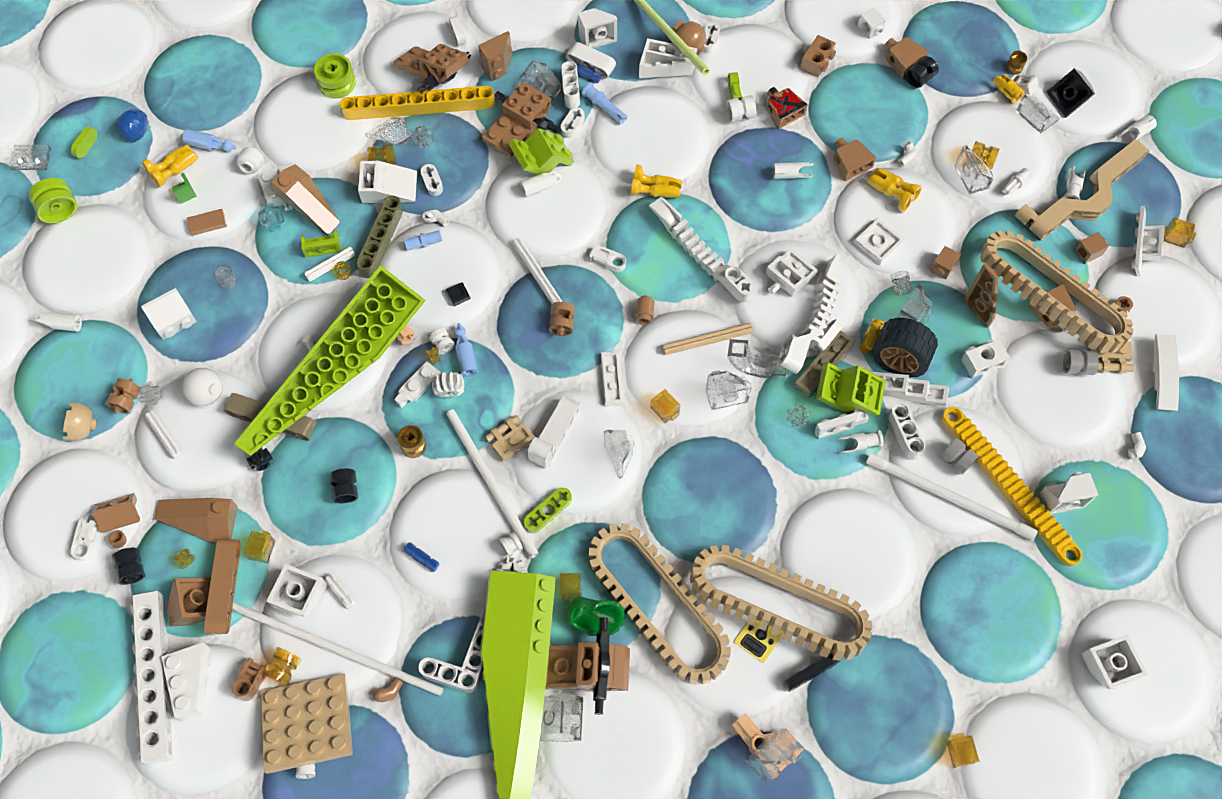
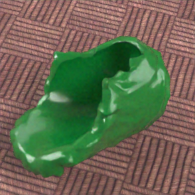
[567,597,625,637]

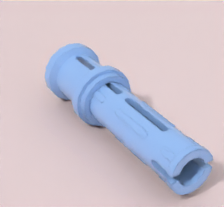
[582,83,628,124]

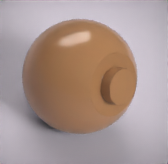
[672,20,706,55]

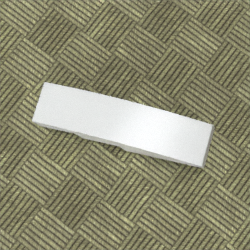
[1152,334,1179,411]
[870,371,949,406]

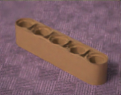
[204,539,241,634]

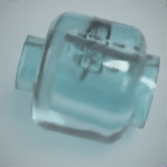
[258,203,284,232]

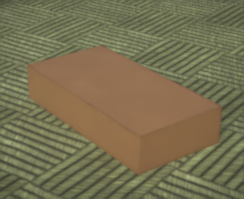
[187,209,227,236]

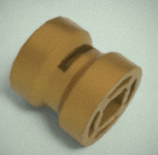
[1006,50,1028,75]

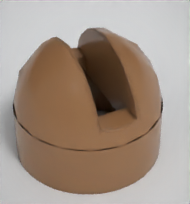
[108,530,127,548]

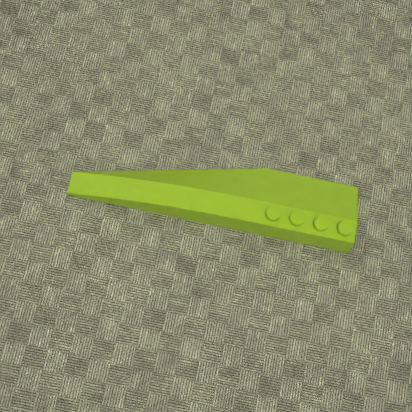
[234,265,426,456]
[480,570,556,799]

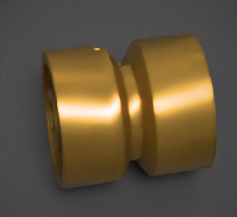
[397,425,427,458]

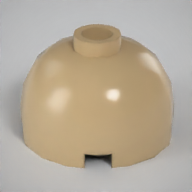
[63,401,97,441]

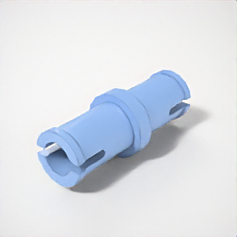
[404,230,442,251]

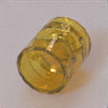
[967,141,1000,170]
[367,144,396,165]
[262,647,302,686]

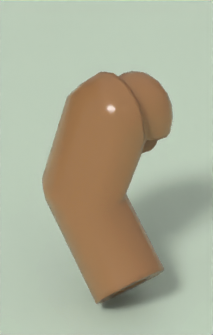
[373,678,403,702]

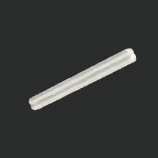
[512,238,562,304]

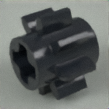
[246,448,273,471]

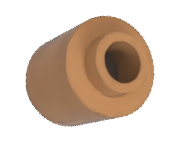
[635,295,655,325]

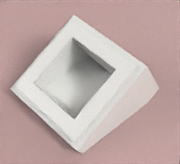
[1015,74,1038,96]

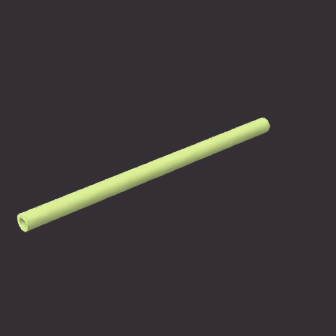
[633,0,710,76]

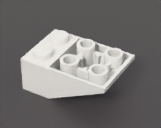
[358,161,417,203]

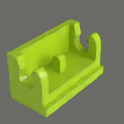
[301,230,342,258]

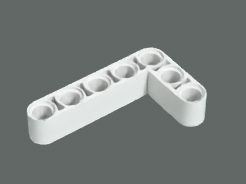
[418,604,486,693]

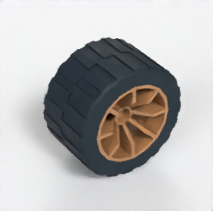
[872,317,938,378]

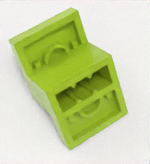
[508,128,575,175]
[816,362,886,416]

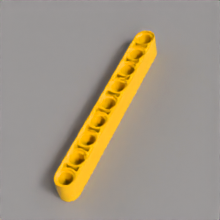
[340,86,495,120]

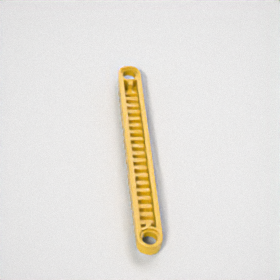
[941,407,1082,567]

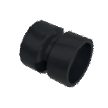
[906,56,939,88]
[330,468,358,504]
[111,547,145,585]

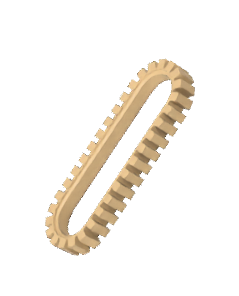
[980,230,1134,353]
[589,523,731,685]
[690,545,873,661]

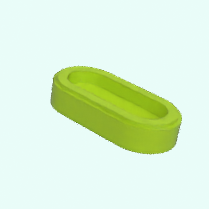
[71,126,98,158]

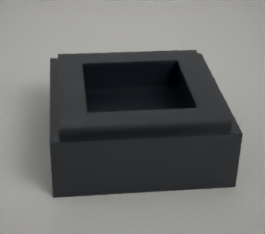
[446,282,471,307]

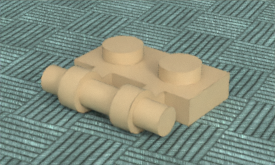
[1091,342,1134,373]
[485,415,535,461]

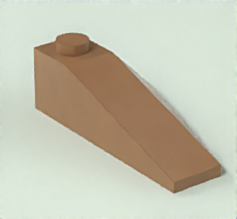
[271,164,340,235]
[963,263,999,328]
[155,498,238,543]

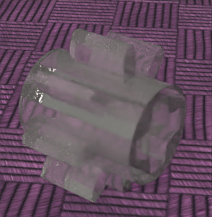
[411,125,433,148]
[138,381,162,407]
[786,403,811,429]

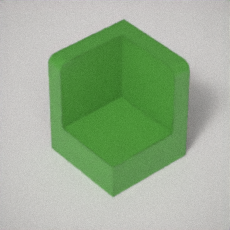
[172,173,197,204]

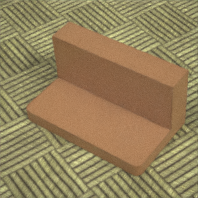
[92,493,140,533]

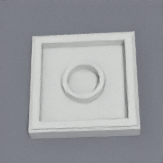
[853,218,905,265]

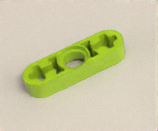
[524,488,572,533]

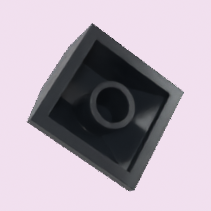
[1046,68,1095,118]

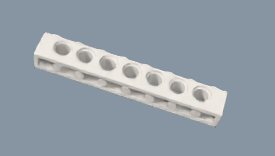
[130,591,174,765]

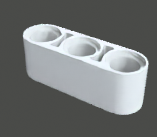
[566,42,616,79]
[562,61,580,109]
[888,403,925,460]

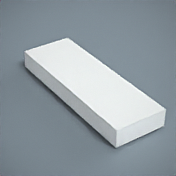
[601,351,624,407]

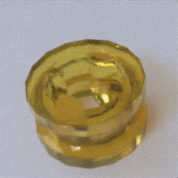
[334,261,352,280]
[425,346,441,365]
[174,549,195,569]

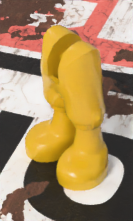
[142,145,199,187]
[631,164,682,198]
[867,168,922,213]

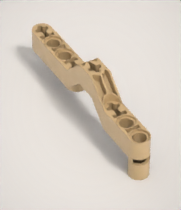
[1015,139,1150,240]

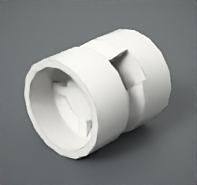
[726,95,756,122]

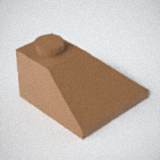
[167,578,211,626]

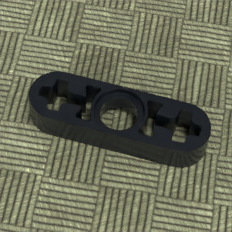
[783,653,840,692]

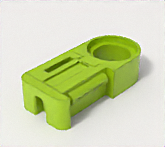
[728,72,742,100]

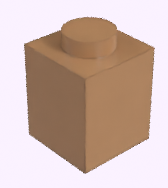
[1074,232,1109,264]
[930,246,961,279]

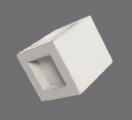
[857,7,886,39]

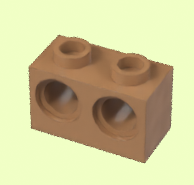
[800,35,836,77]

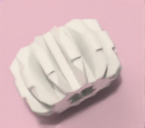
[432,372,465,398]

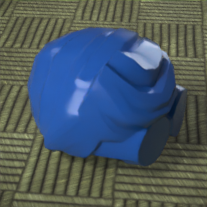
[116,109,149,142]

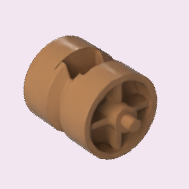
[549,301,575,336]
[105,378,141,414]

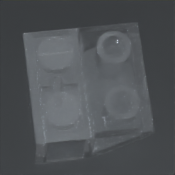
[513,60,563,101]

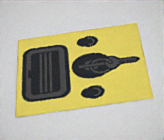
[734,620,785,663]

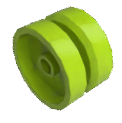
[314,53,356,99]
[28,178,78,223]

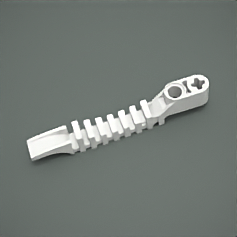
[649,197,754,302]
[778,254,841,374]

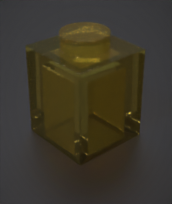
[1164,217,1196,248]
[650,389,680,424]
[244,530,276,564]
[560,573,582,600]
[946,733,980,768]

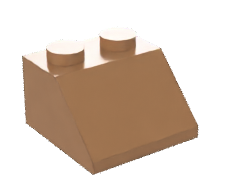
[478,31,513,81]

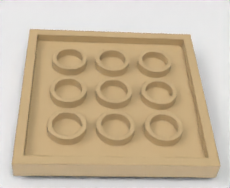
[261,673,353,774]

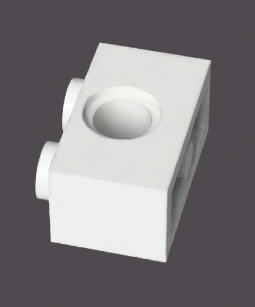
[961,339,1010,379]

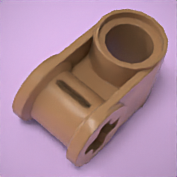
[232,658,269,702]

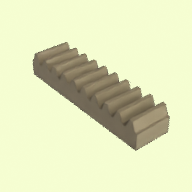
[794,330,855,397]

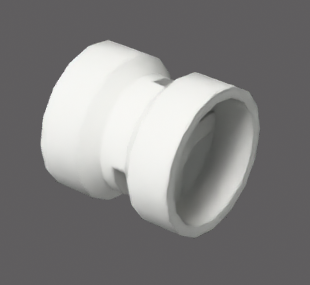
[429,328,455,355]

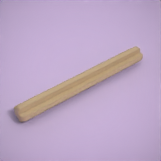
[663,323,753,355]

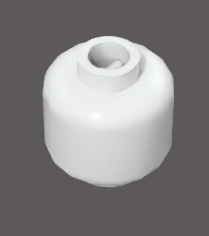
[237,147,263,173]

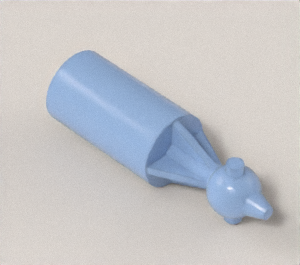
[183,129,236,153]
[455,323,478,377]

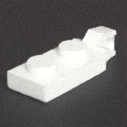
[394,361,441,408]
[815,409,869,439]

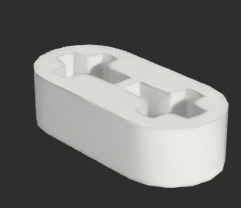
[449,16,466,46]
[703,23,720,53]
[561,107,585,138]
[421,164,443,196]

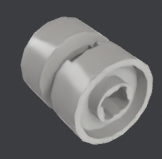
[1063,349,1098,375]
[941,438,979,475]

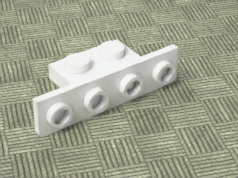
[1132,206,1165,276]

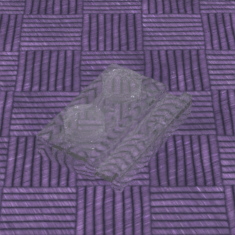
[9,145,51,170]

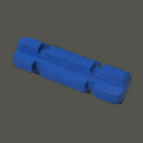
[575,62,601,83]
[403,542,440,572]

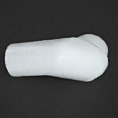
[898,141,916,167]
[422,210,450,226]
[1128,432,1146,459]

